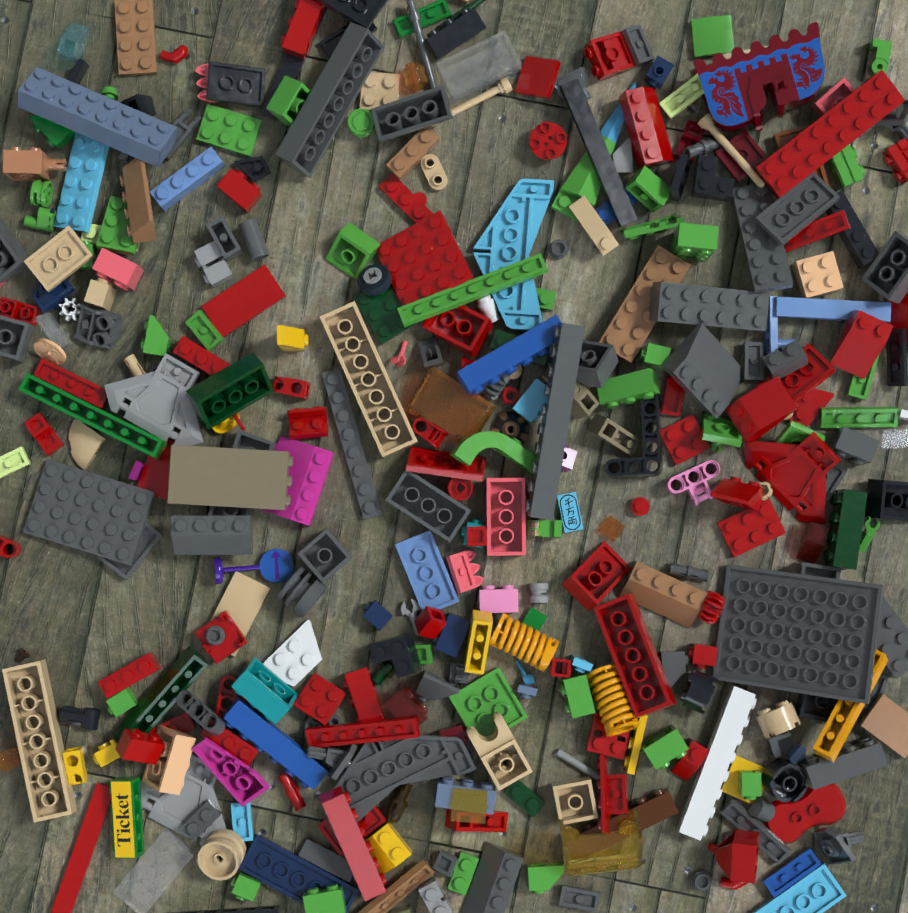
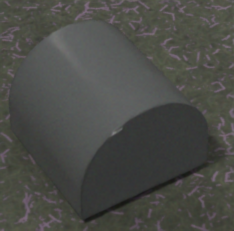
[747,796,775,822]

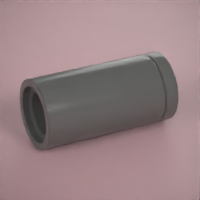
[238,219,270,262]

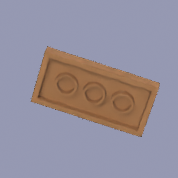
[114,0,158,77]

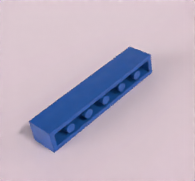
[456,315,562,396]
[223,696,329,790]

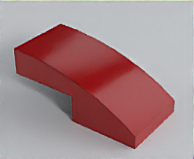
[24,412,64,456]

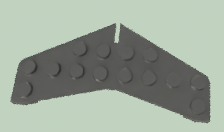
[322,735,476,838]

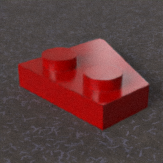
[788,389,834,427]

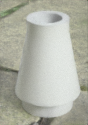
[477,295,500,323]

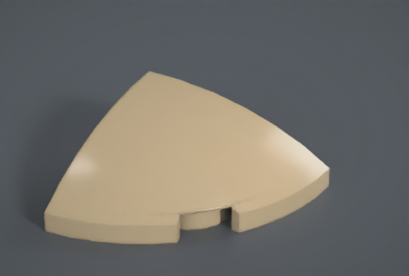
[68,419,105,470]

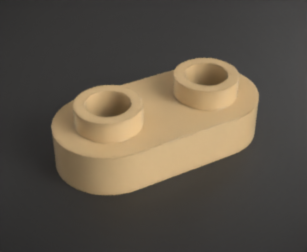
[421,154,448,191]

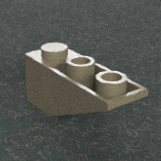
[541,370,600,420]

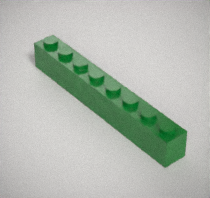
[18,373,168,460]

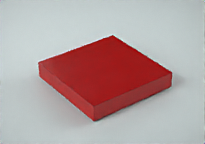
[514,56,561,99]

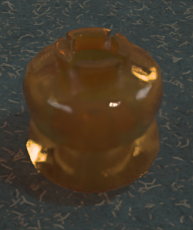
[402,62,428,92]

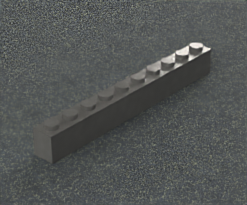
[525,323,585,520]

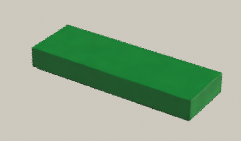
[392,0,452,39]

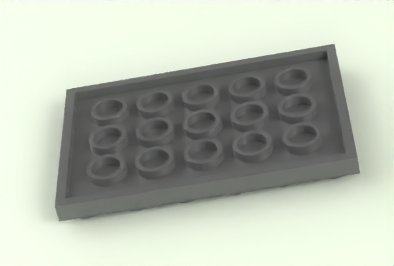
[23,459,156,566]

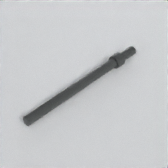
[406,0,437,89]

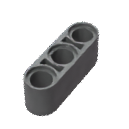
[176,690,225,736]

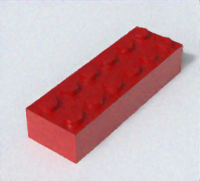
[594,593,677,718]

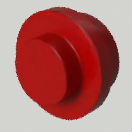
[630,497,650,516]

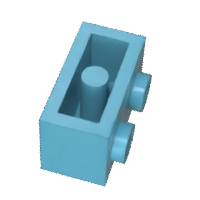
[512,378,546,424]

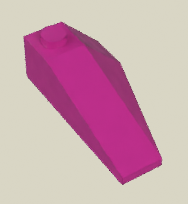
[192,738,270,807]

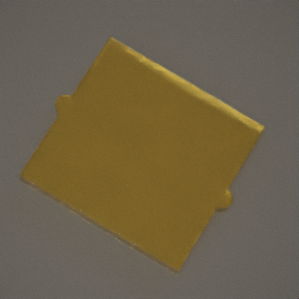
[450,788,488,824]

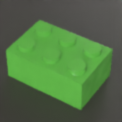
[671,223,719,262]

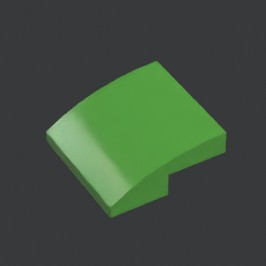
[691,15,735,59]

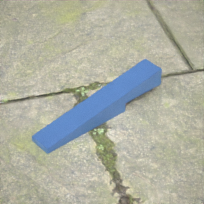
[774,297,891,323]

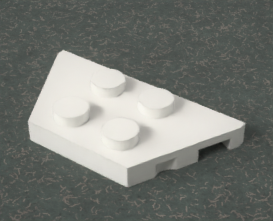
[263,619,322,686]

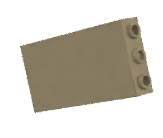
[167,445,293,510]

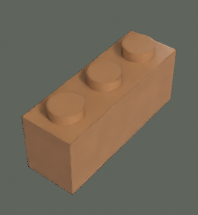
[386,127,440,182]

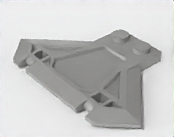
[104,353,204,446]
[140,752,227,846]

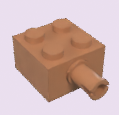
[3,147,67,181]

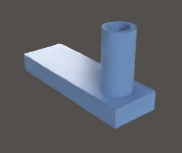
[764,296,796,355]

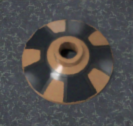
[491,411,530,446]

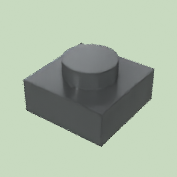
[433,850,459,877]

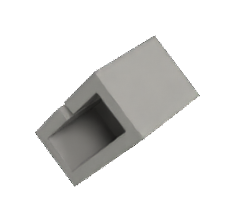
[194,241,234,287]
[418,876,454,913]

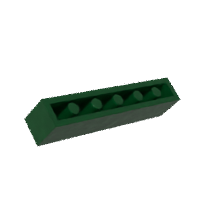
[112,646,208,744]

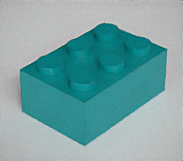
[231,657,299,724]

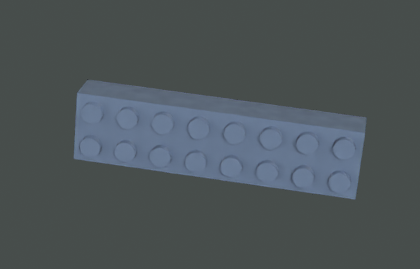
[18,67,177,167]

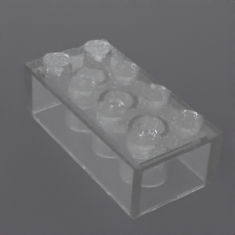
[436,30,522,103]
[113,828,196,913]

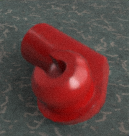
[160,45,188,63]
[719,877,747,890]

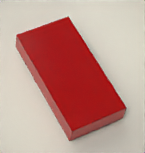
[661,376,684,417]

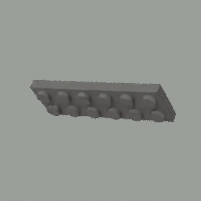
[732,184,793,294]

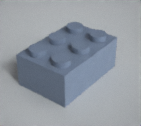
[435,776,496,815]

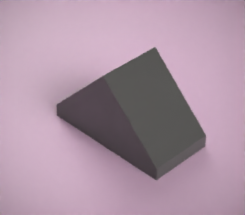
[417,337,444,370]

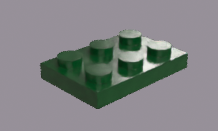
[352,286,414,345]

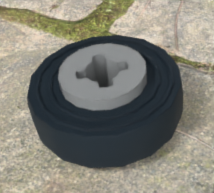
[357,264,392,296]

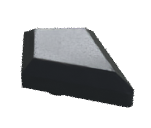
[234,156,272,182]

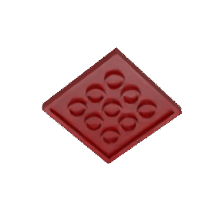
[376,210,474,306]

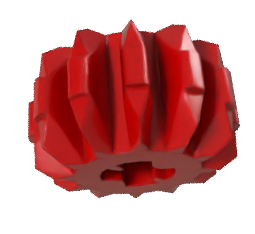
[697,591,725,625]

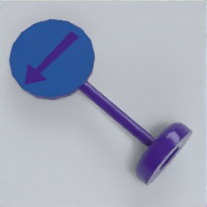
[214,548,294,584]

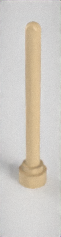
[430,77,513,127]
[697,113,765,188]

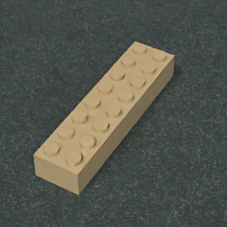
[320,301,418,458]
[2,659,77,823]

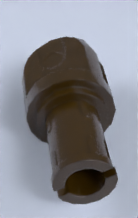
[386,783,413,823]

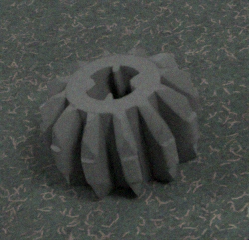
[480,374,510,401]

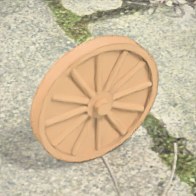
[34,338,66,365]

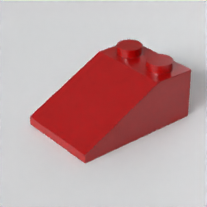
[422,305,493,358]
[829,310,893,379]
[725,376,799,441]
[710,476,765,512]
[561,541,631,611]

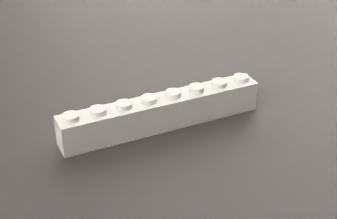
[676,685,757,841]

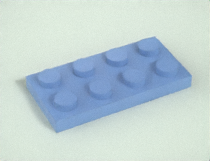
[395,530,460,611]

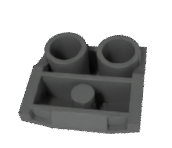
[73,302,123,350]

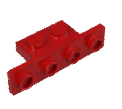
[597,754,628,835]

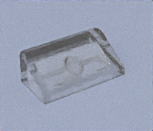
[35,313,72,350]
[879,428,908,450]

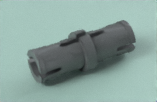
[683,137,722,159]
[668,562,709,582]

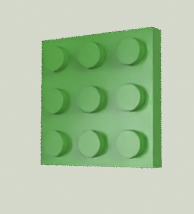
[449,667,528,736]

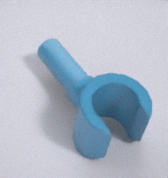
[515,660,535,685]

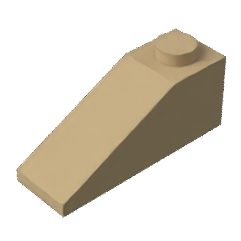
[568,195,619,256]

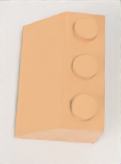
[142,725,196,795]

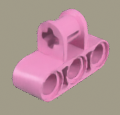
[666,460,720,506]

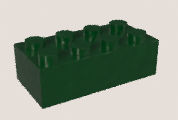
[186,352,274,430]
[823,489,868,570]

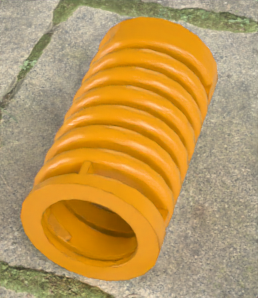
[489,613,559,672]
[586,664,640,736]

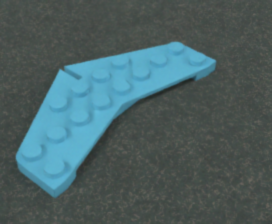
[473,179,554,331]

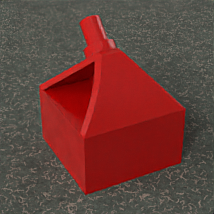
[708,829,759,884]

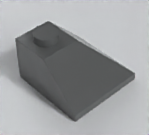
[415,670,460,702]

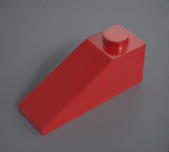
[445,808,508,832]

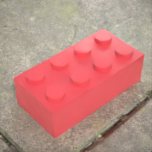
[486,478,526,556]

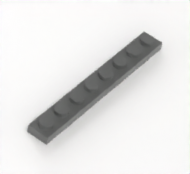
[322,368,382,520]

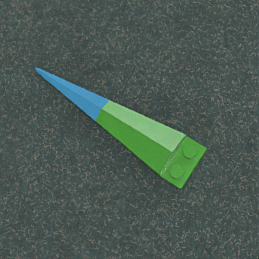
[551,81,637,222]

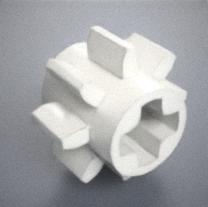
[59,298,81,321]

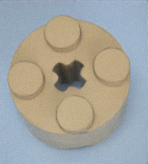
[756,700,801,739]

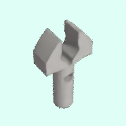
[401,599,421,635]

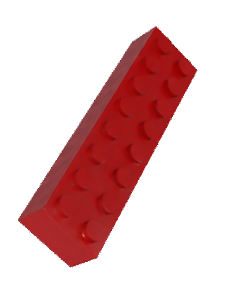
[754,70,905,198]

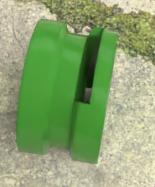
[348,108,375,138]
[30,179,53,208]

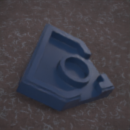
[32,278,75,313]

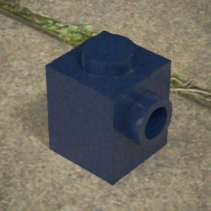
[644,56,674,89]

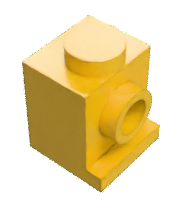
[92,739,120,767]

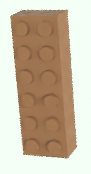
[599,245,691,365]

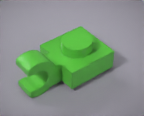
[859,516,880,553]

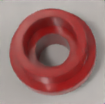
[500,386,520,406]

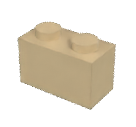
[84,278,117,311]

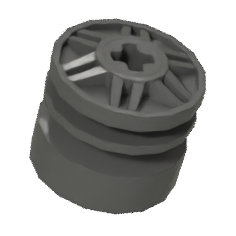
[277,566,328,618]

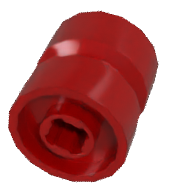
[448,478,473,501]

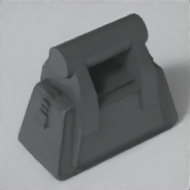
[553,67,591,100]

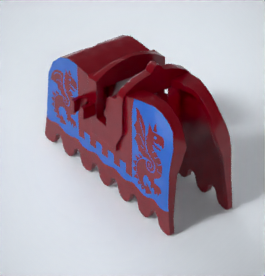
[693,22,825,132]

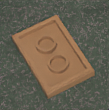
[859,693,908,758]

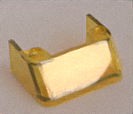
[559,810,643,876]

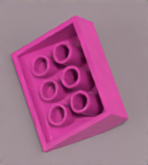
[261,435,335,526]

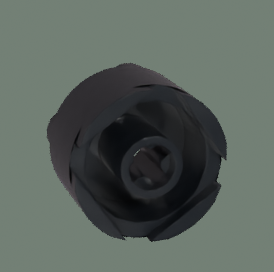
[679,670,718,715]
[761,758,807,803]

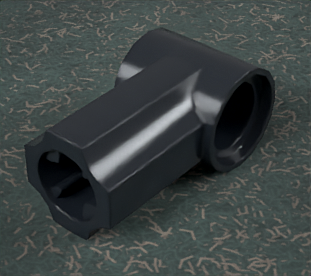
[60,705,101,730]

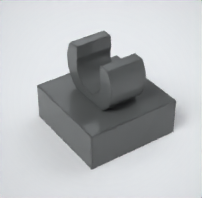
[449,662,469,684]

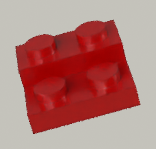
[584,31,636,81]

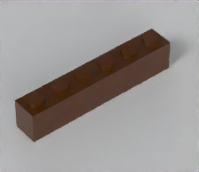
[562,788,679,863]

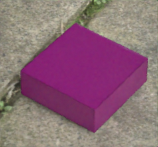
[128,460,145,481]

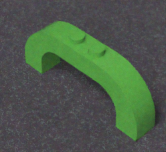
[449,431,557,520]

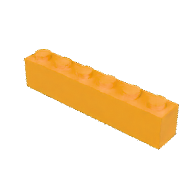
[813,650,888,763]

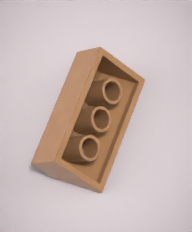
[120,158,157,243]
[619,561,708,628]

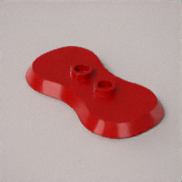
[763,783,846,844]

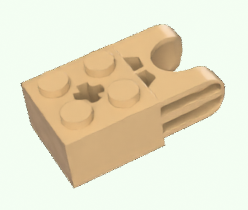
[466,711,533,791]

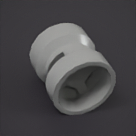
[529,583,549,603]

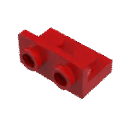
[288,406,329,440]

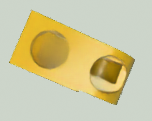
[63,746,87,786]

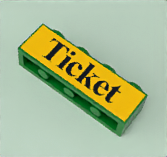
[109,777,145,859]

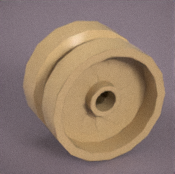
[197,829,246,881]

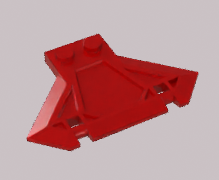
[745,431,841,524]

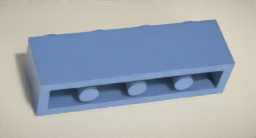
[150,147,226,211]

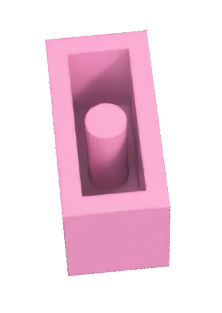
[479,585,518,613]

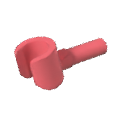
[391,341,408,367]

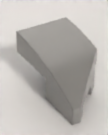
[613,138,633,173]

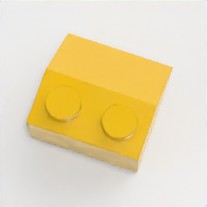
[364,820,412,874]

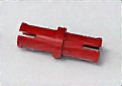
[278,772,306,811]

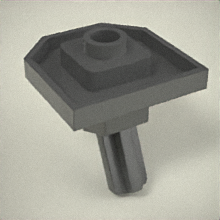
[875,100,908,141]
[307,744,357,780]
[814,827,864,865]

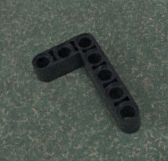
[605,394,663,479]

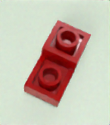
[0,297,41,326]

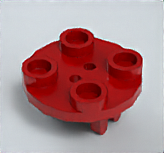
[529,121,567,160]

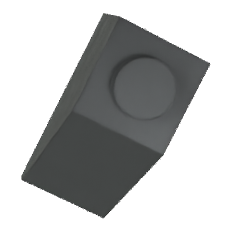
[659,650,689,688]

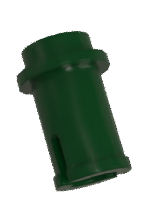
[371,660,395,685]

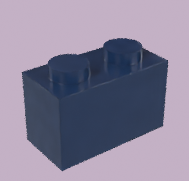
[433,612,471,657]

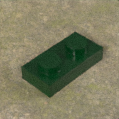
[504,780,546,818]

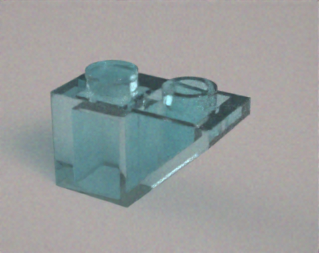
[57,22,90,63]

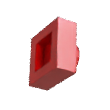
[467,526,487,546]

